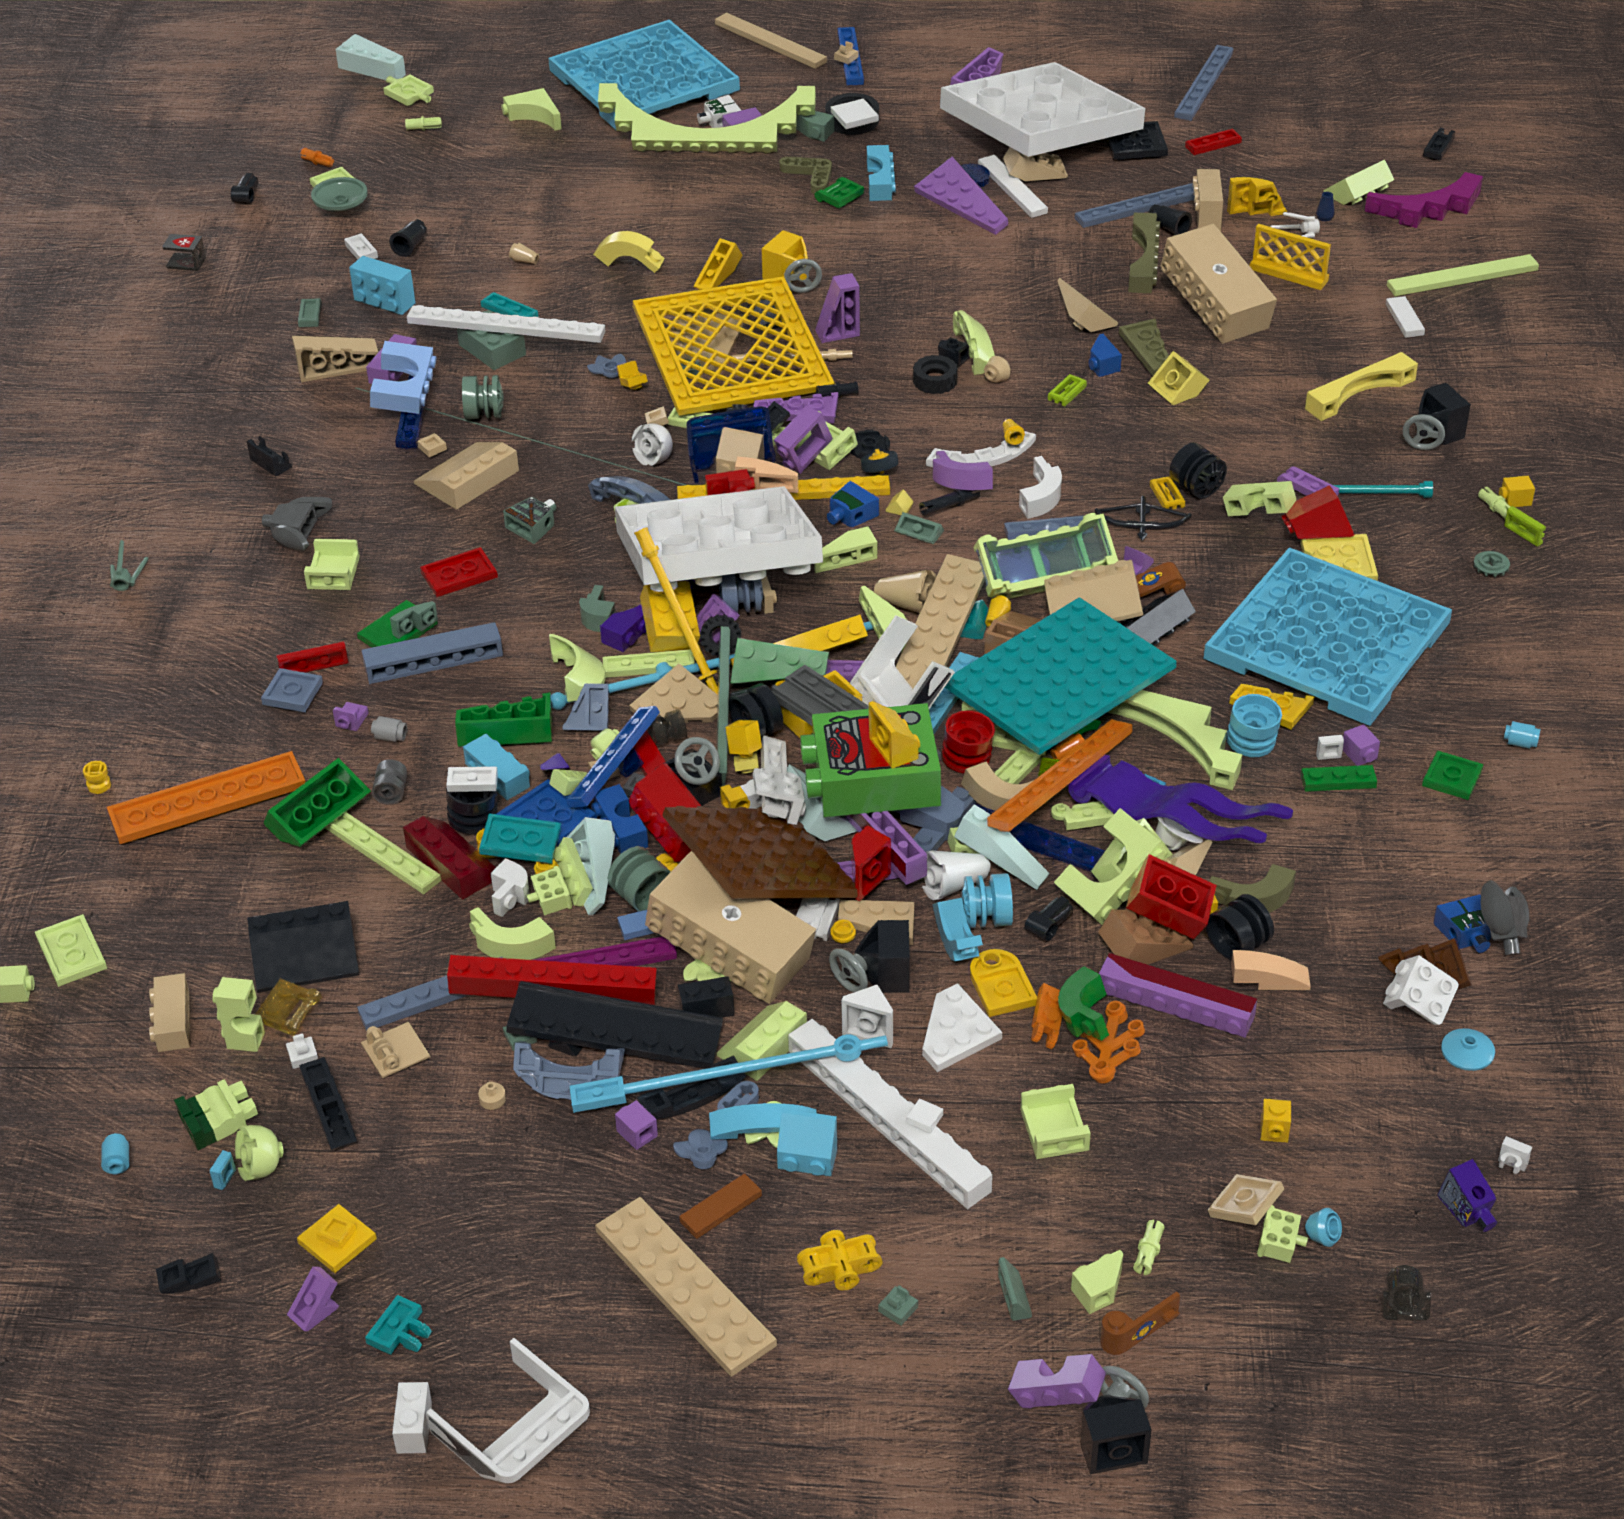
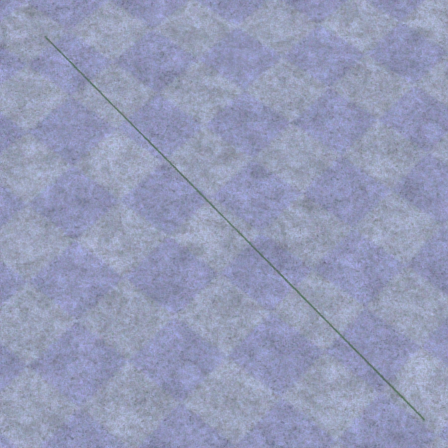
[355,387,686,485]

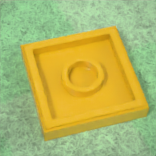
[297,1204,377,1273]

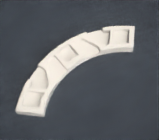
[926,431,1036,467]

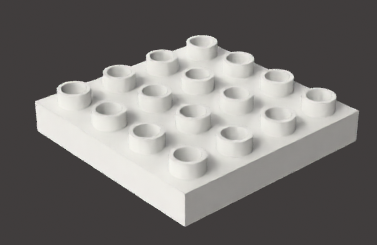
[615,486,823,592]

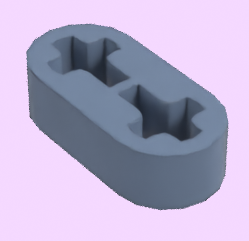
[717,1081,759,1110]

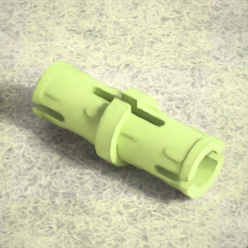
[1478,487,1511,519]
[1133,1220,1165,1275]

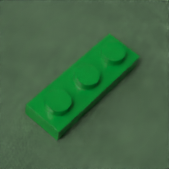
[1301,765,1378,792]

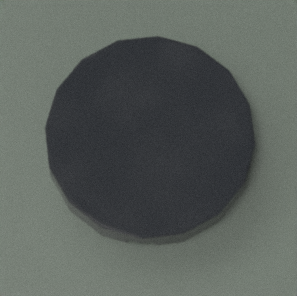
[850,430,890,459]

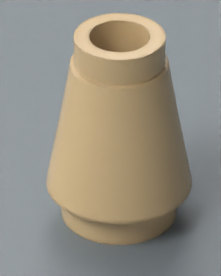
[509,243,539,264]

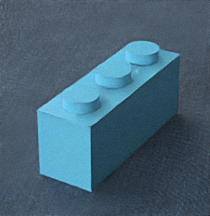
[463,734,530,800]

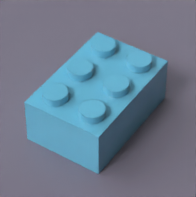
[349,256,415,315]

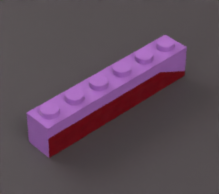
[843,811,927,885]
[1099,953,1257,1037]

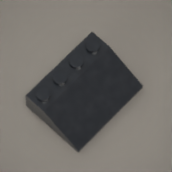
[247,901,359,993]

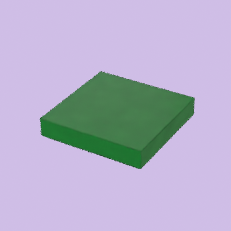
[1422,750,1484,800]

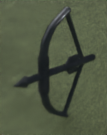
[1094,496,1192,540]

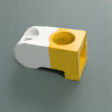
[720,779,762,809]

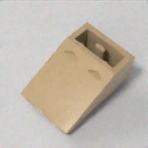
[1003,147,1068,181]

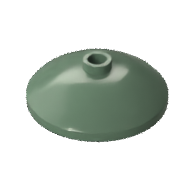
[311,177,368,212]

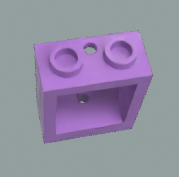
[774,405,833,474]

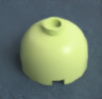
[235,1125,283,1181]

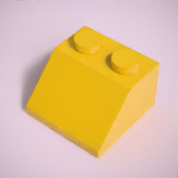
[868,701,920,769]

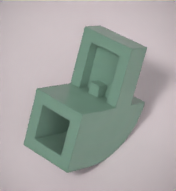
[579,585,615,632]

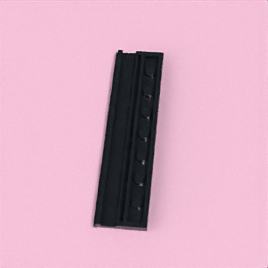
[506,981,723,1069]

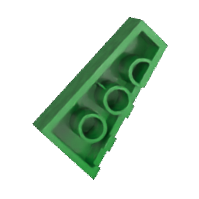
[455,692,552,747]

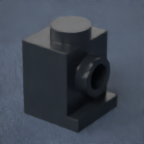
[938,337,970,368]

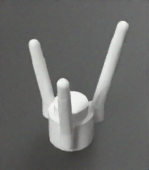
[1270,212,1320,244]

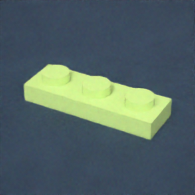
[554,837,593,907]

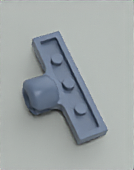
[1004,515,1094,552]

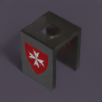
[162,234,206,271]

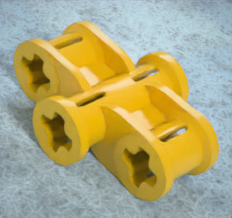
[796,1230,883,1290]

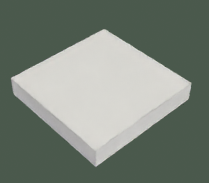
[831,99,879,129]

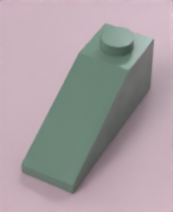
[796,111,834,142]

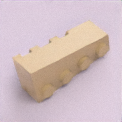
[1192,169,1223,232]

